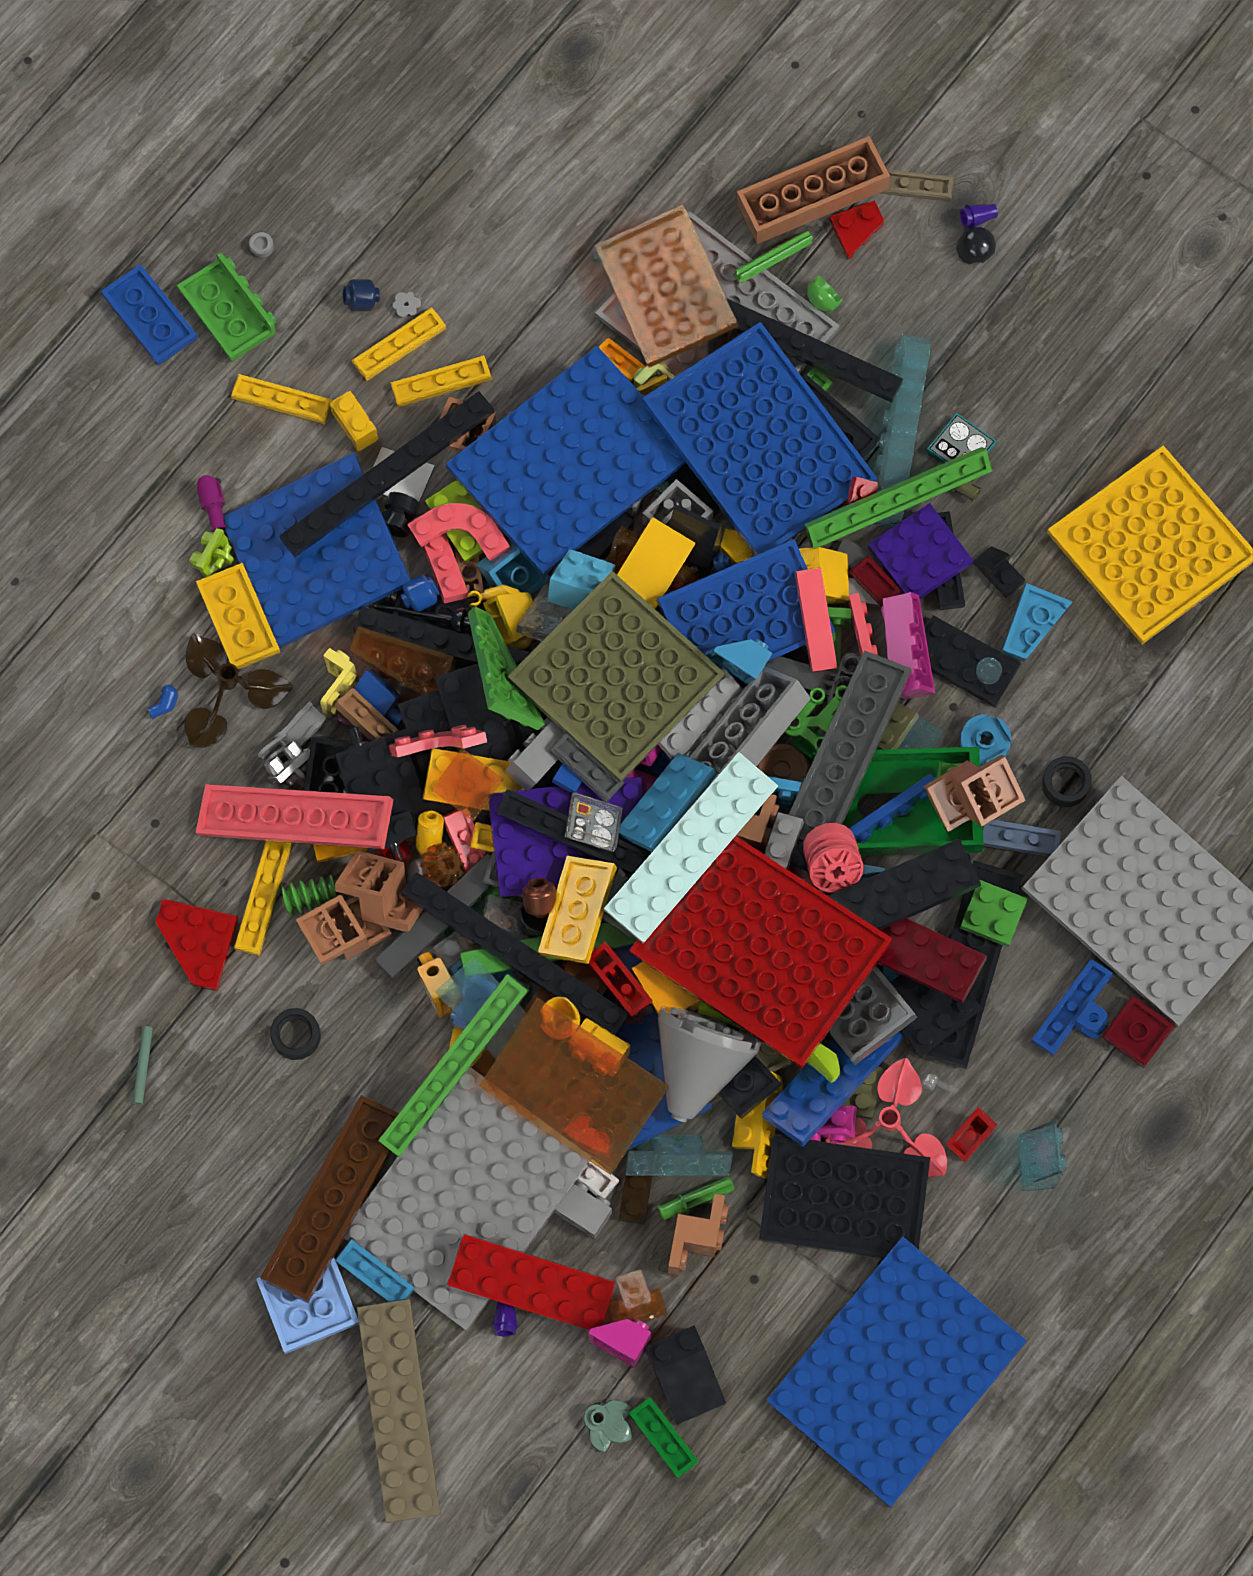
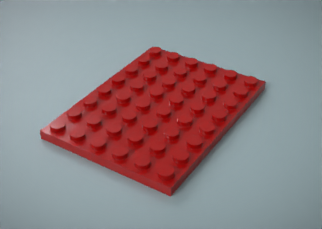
[629,836,893,1068]

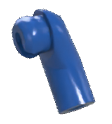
[147,685,178,719]

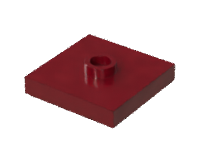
[1101,995,1175,1068]

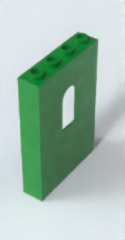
[842,747,984,856]

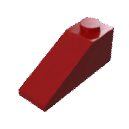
[589,942,653,1018]

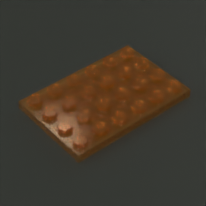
[595,204,739,368]
[479,998,669,1175]

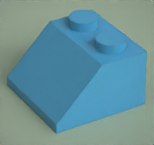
[476,539,550,595]
[705,639,773,684]

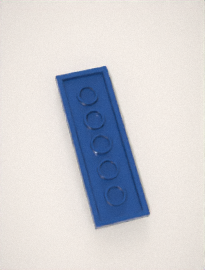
[762,1032,903,1147]

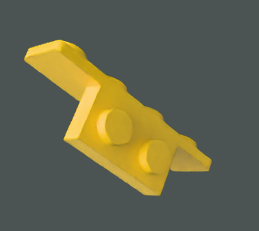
[732,1071,783,1179]

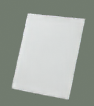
[373,447,435,502]

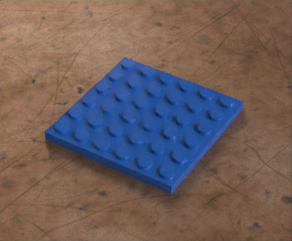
[223,452,411,649]

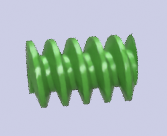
[281,874,337,916]

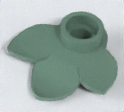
[583,1400,632,1452]

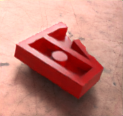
[830,200,884,260]

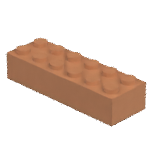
[737,136,890,244]

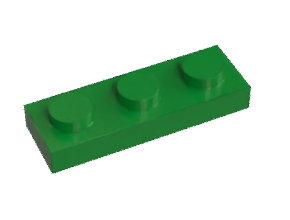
[629,1397,699,1479]

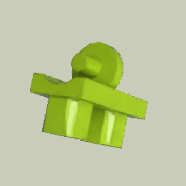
[189,528,234,577]

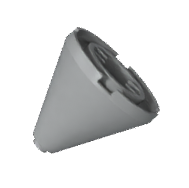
[658,1006,761,1122]

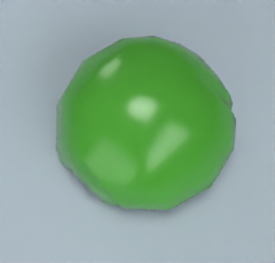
[807,276,842,312]

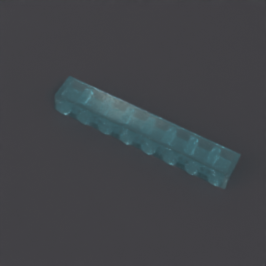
[871,335,932,528]

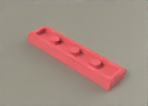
[795,568,837,672]

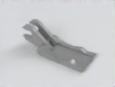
[258,701,327,763]

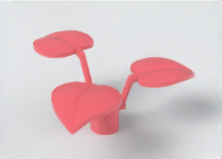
[825,1058,947,1178]

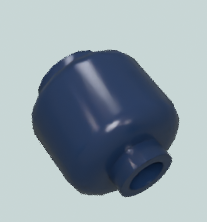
[343,279,380,311]

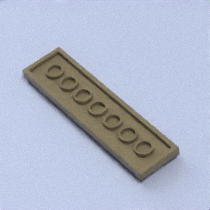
[357,1299,440,1523]

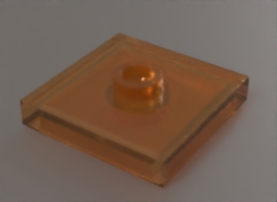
[431,748,504,821]

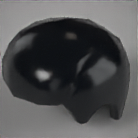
[956,227,996,264]
[516,904,549,938]

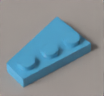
[1001,583,1072,662]

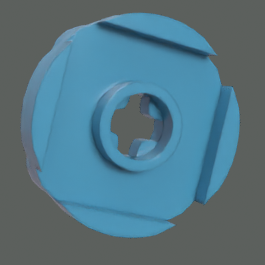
[960,714,1011,766]

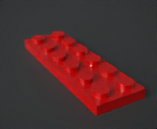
[447,1233,616,1330]

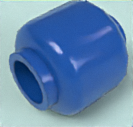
[400,575,440,612]

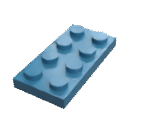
[616,753,717,852]

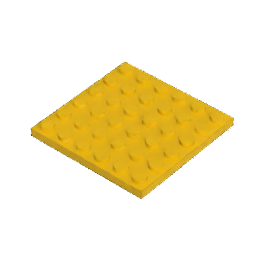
[1047,446,1253,645]

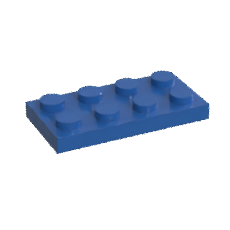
[101,264,198,366]

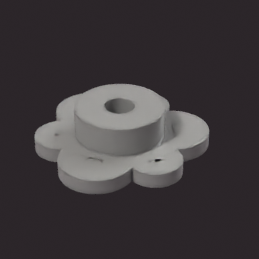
[393,292,421,318]

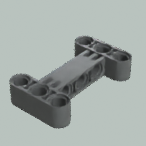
[733,653,861,706]

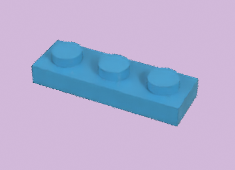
[335,1239,415,1302]

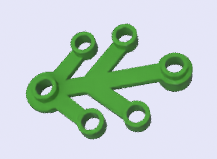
[784,685,847,752]

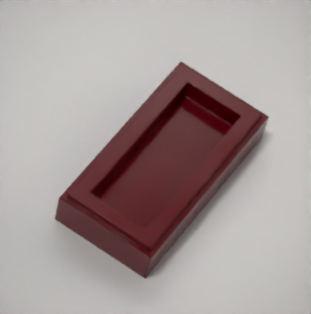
[849,555,902,608]

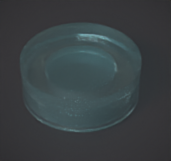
[976,657,1002,684]

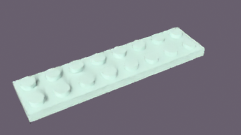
[603,752,778,943]

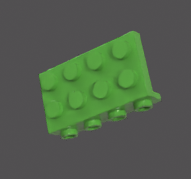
[177,252,277,362]

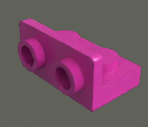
[810,1106,857,1143]

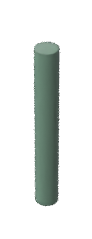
[133,1026,153,1105]

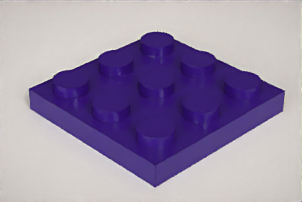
[868,503,973,599]

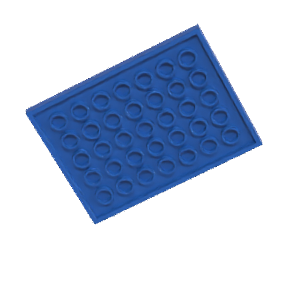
[641,322,878,556]
[446,346,686,576]
[766,1237,1027,1507]

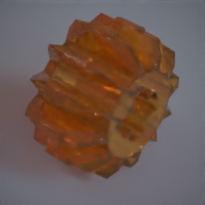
[419,843,465,887]

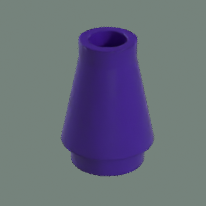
[960,204,998,228]
[492,1301,519,1337]

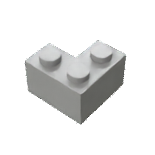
[642,479,713,527]

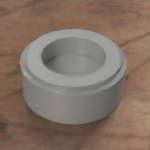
[249,232,274,258]

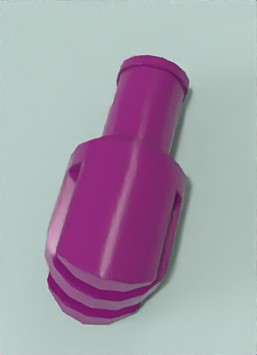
[197,475,226,532]

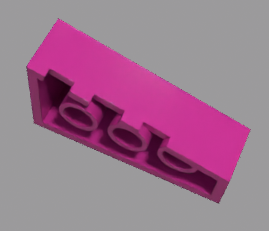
[881,592,935,700]

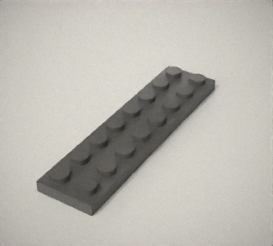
[789,650,912,843]

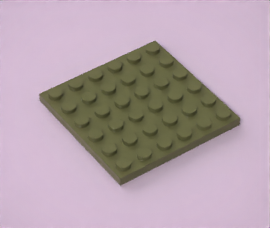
[507,571,725,783]

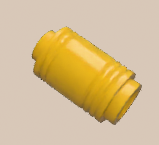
[415,811,444,857]

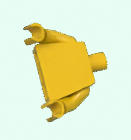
[467,585,545,650]

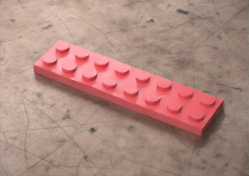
[196,784,394,849]

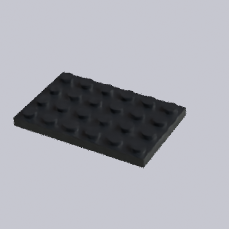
[759,1135,931,1259]

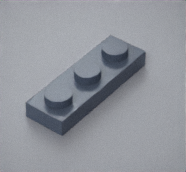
[983,820,1061,857]

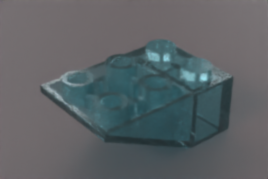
[1017,1121,1066,1191]

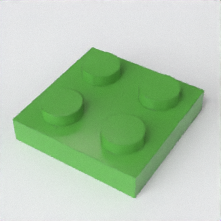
[960,880,1028,947]

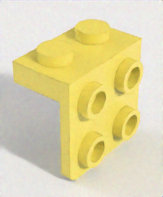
[320,648,358,718]

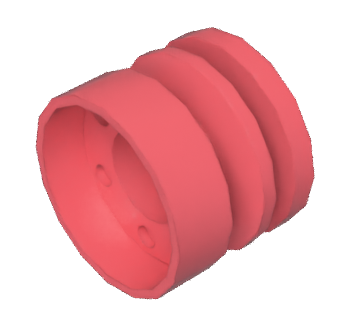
[803,823,863,893]

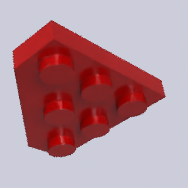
[156,899,238,991]

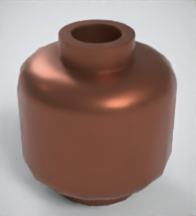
[522,878,556,918]

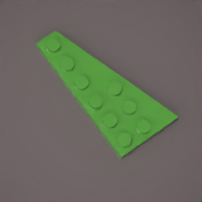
[468,606,545,730]

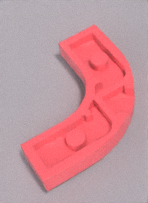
[407,503,511,561]
[387,725,487,757]

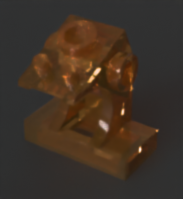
[608,1270,667,1322]

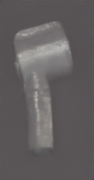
[921,1074,959,1094]

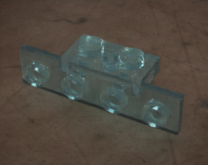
[625,1134,733,1176]

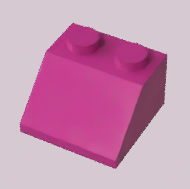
[588,1319,651,1368]

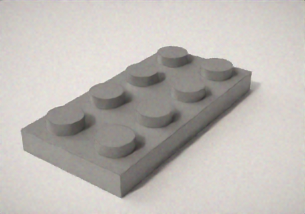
[658,666,743,760]

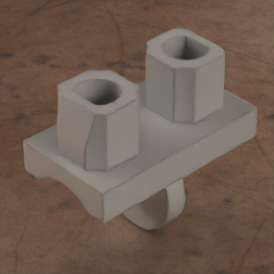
[264,741,310,786]

